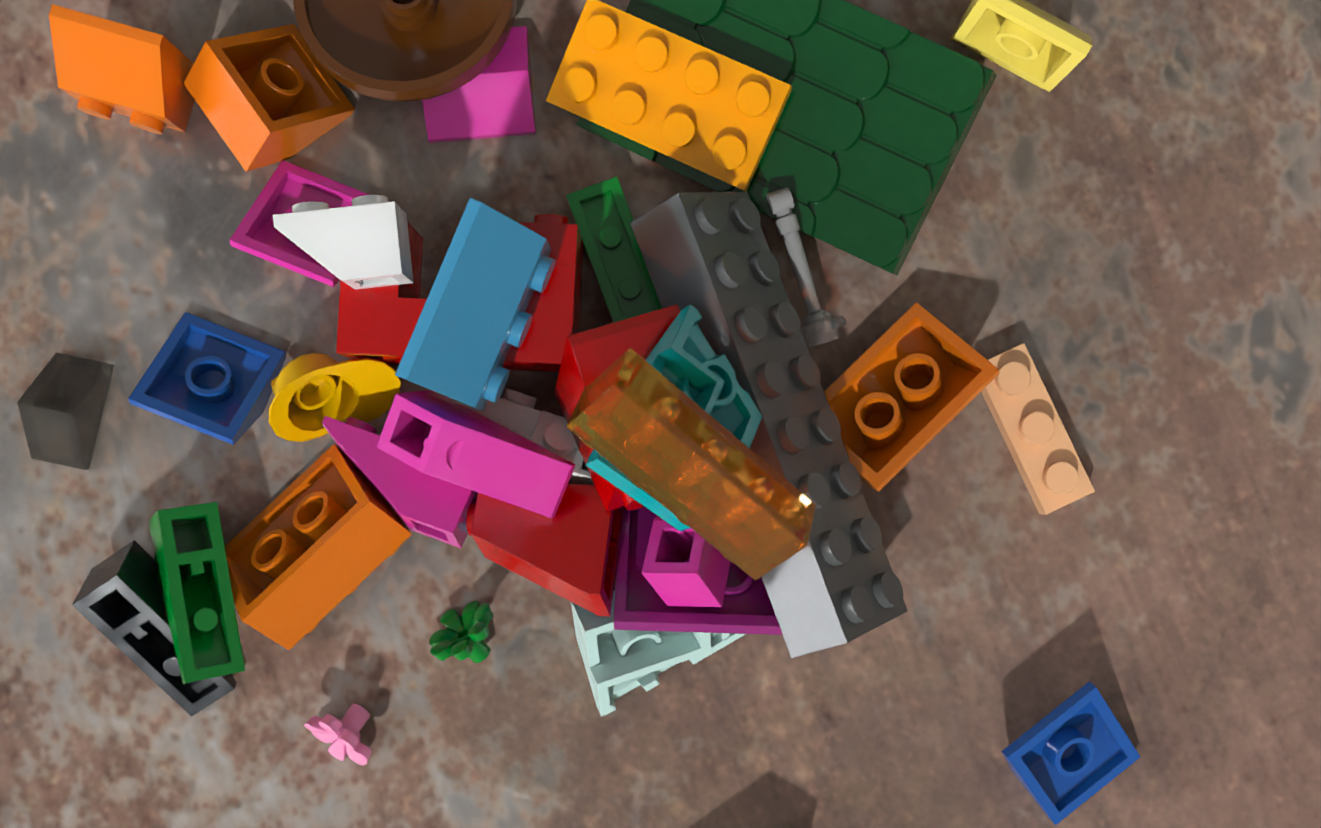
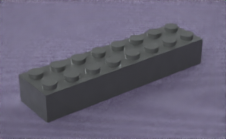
[631,192,908,658]

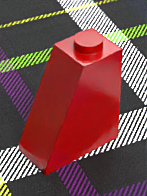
[466,484,624,617]

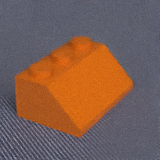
[225,444,412,650]

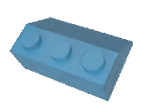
[395,198,556,411]

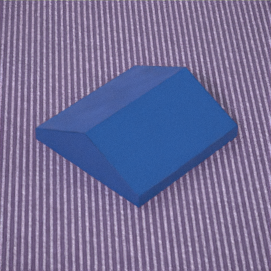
[128,312,286,445]
[1001,681,1141,826]

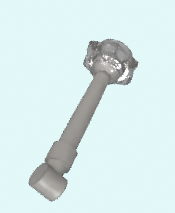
[766,187,847,348]

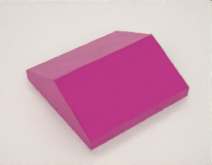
[422,26,536,143]
[229,160,369,287]

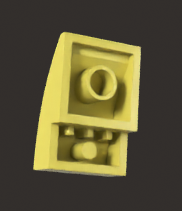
[950,0,1092,92]

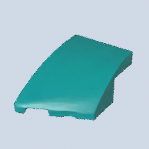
[585,304,762,531]

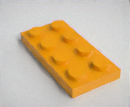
[546,0,793,191]

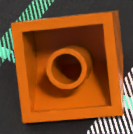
[49,4,195,134]
[183,24,355,172]

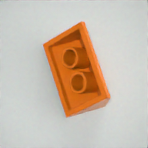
[824,302,1000,492]

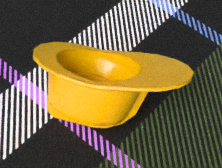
[269,353,401,442]

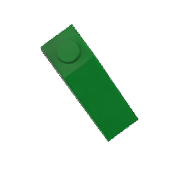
[149,502,245,684]

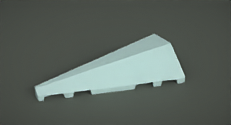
[571,591,746,716]

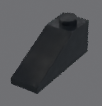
[72,540,237,717]

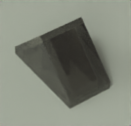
[17,352,114,470]

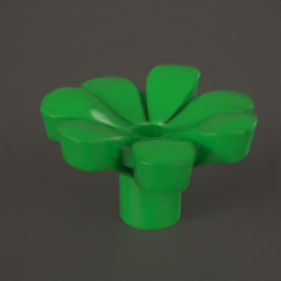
[429,601,493,663]

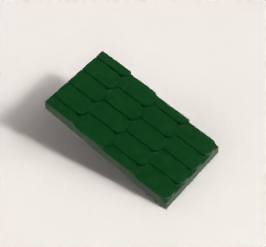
[576,0,997,275]

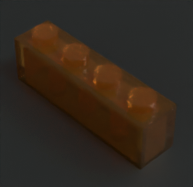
[566,348,816,581]

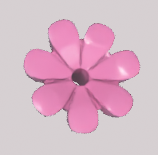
[304,704,372,766]

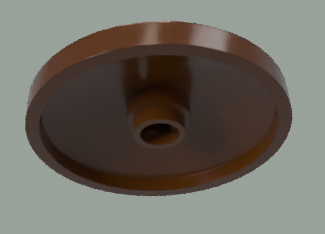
[293,0,517,102]

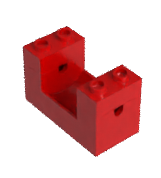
[336,214,584,373]

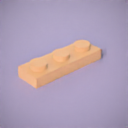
[981,343,1095,515]

